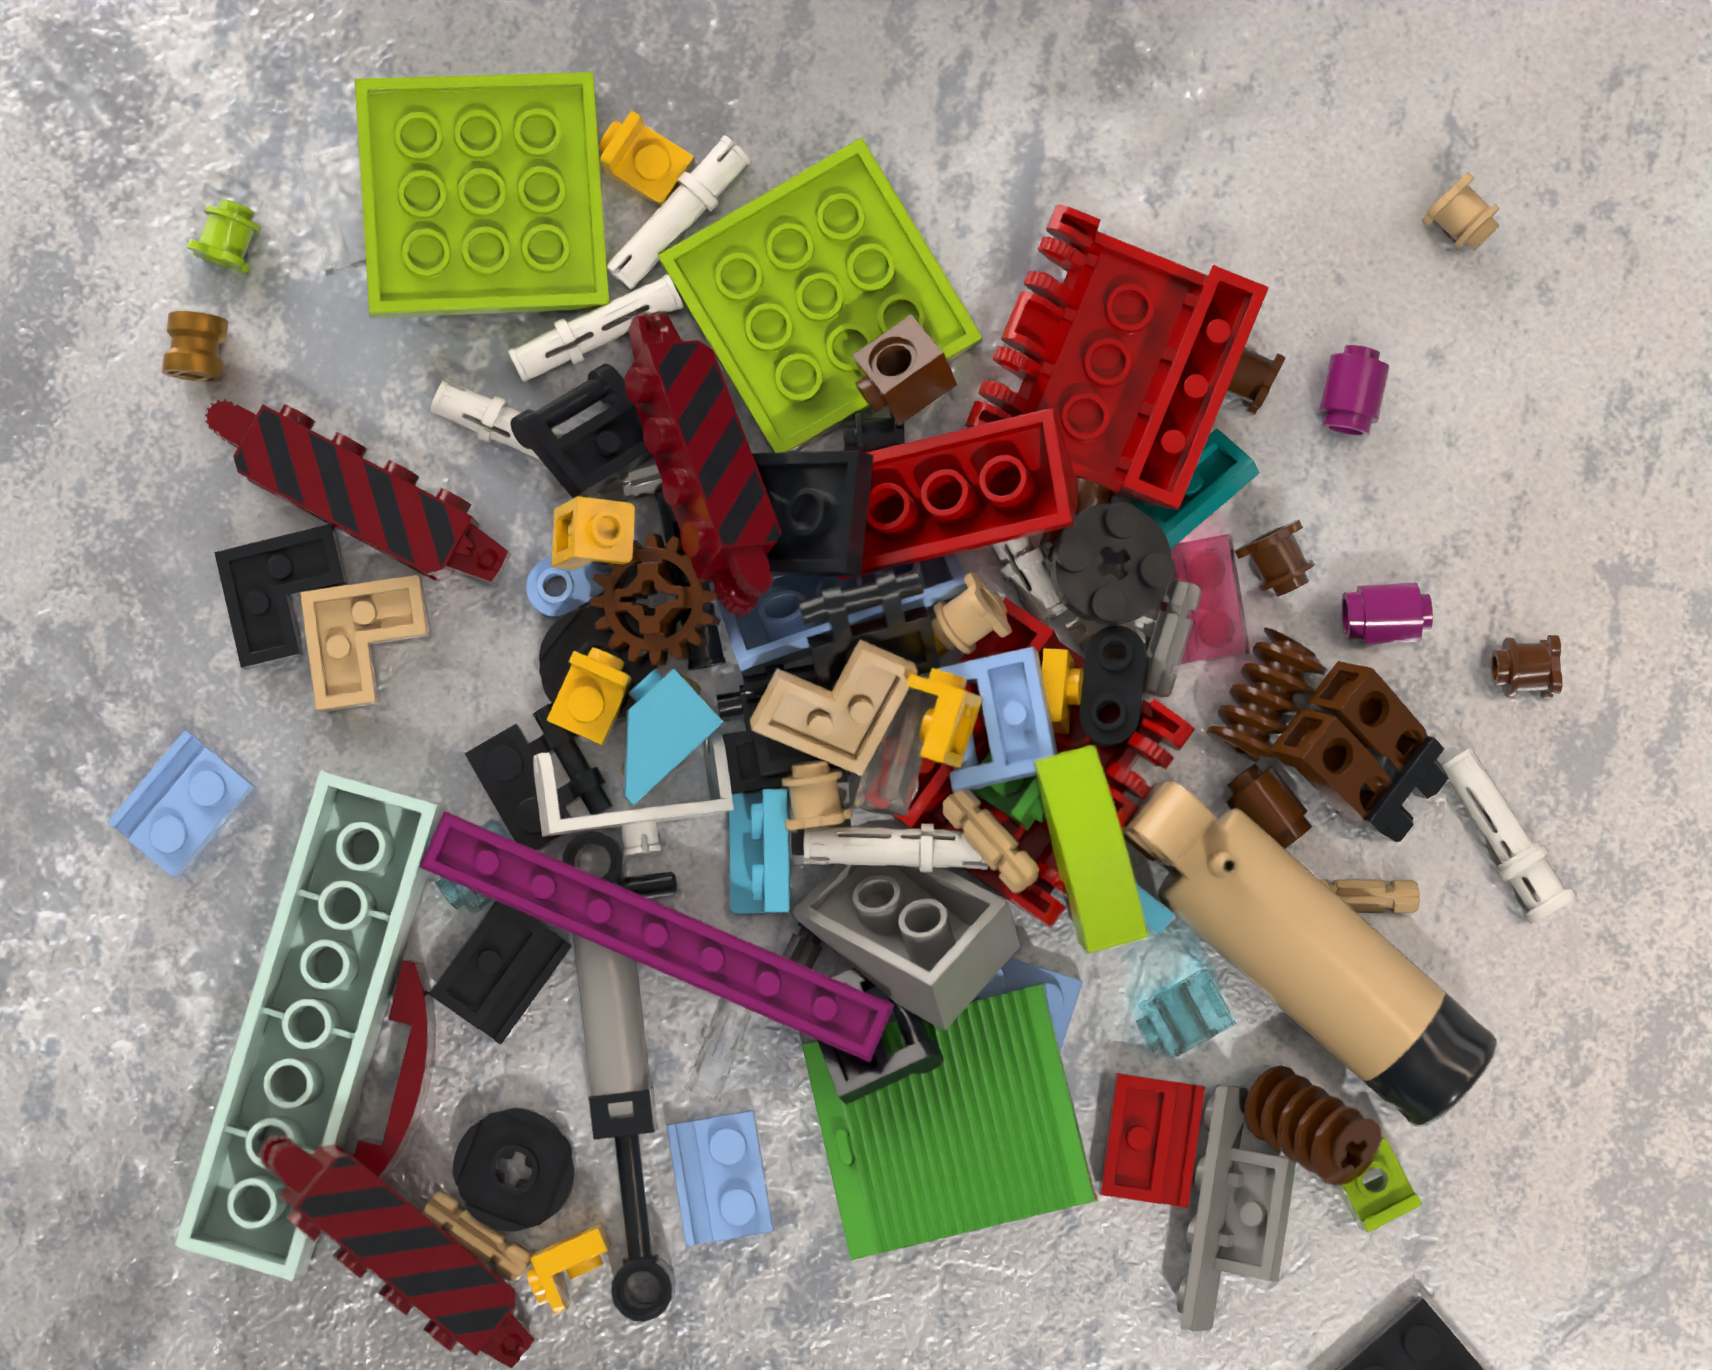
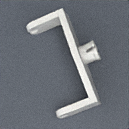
[533,732,734,856]

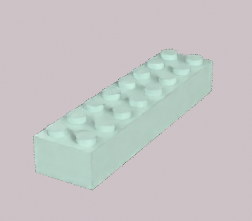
[174,771,447,1281]

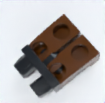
[1269,661,1449,842]

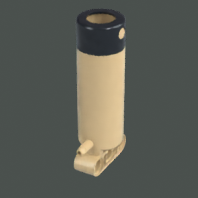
[1122,782,1497,1127]

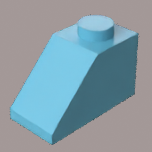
[623,668,723,805]

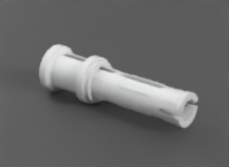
[1441,747,1577,924]

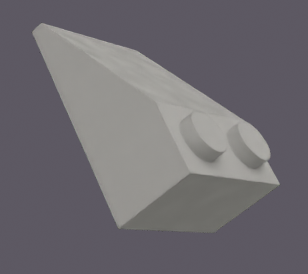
[792,864,1021,1031]

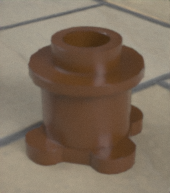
[1227,347,1286,415]
[1235,519,1315,597]
[1491,635,1563,698]

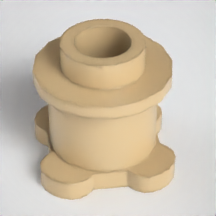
[1422,172,1500,251]
[932,571,1012,654]
[781,760,852,830]

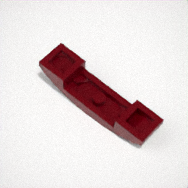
[354,960,436,1180]

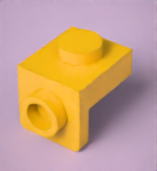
[1042,648,1083,734]

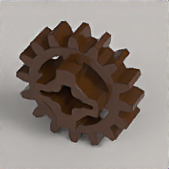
[590,533,722,666]

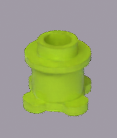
[186,199,261,275]

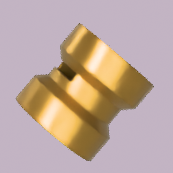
[162,311,228,382]

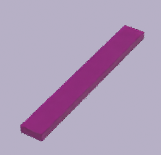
[419,811,894,1062]

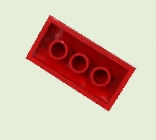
[837,408,1078,580]

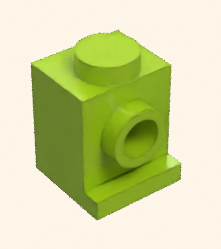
[1337,1136,1423,1233]

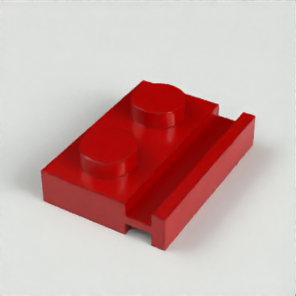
[1099,1073,1205,1208]

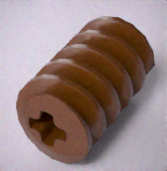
[1206,627,1328,762]
[1244,1065,1382,1186]

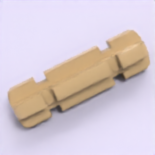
[942,789,1039,893]
[1319,879,1420,913]
[422,1191,533,1281]

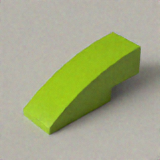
[1033,745,1149,954]

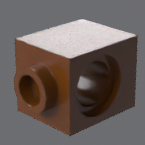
[852,315,957,426]

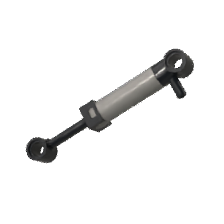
[562,832,677,1322]

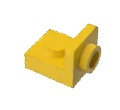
[598,110,695,208]
[551,496,635,570]
[547,647,633,746]
[906,668,983,768]
[526,1222,612,1315]

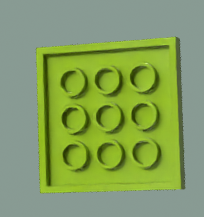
[355,72,609,318]
[658,137,983,453]

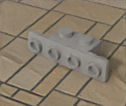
[1177,1085,1296,1332]

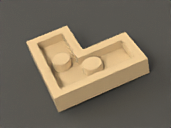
[300,574,430,712]
[750,640,918,776]

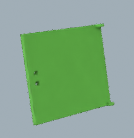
[802,984,1098,1260]

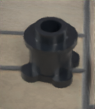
[843,413,905,453]

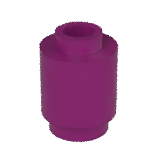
[1319,345,1390,436]
[1342,582,1433,645]

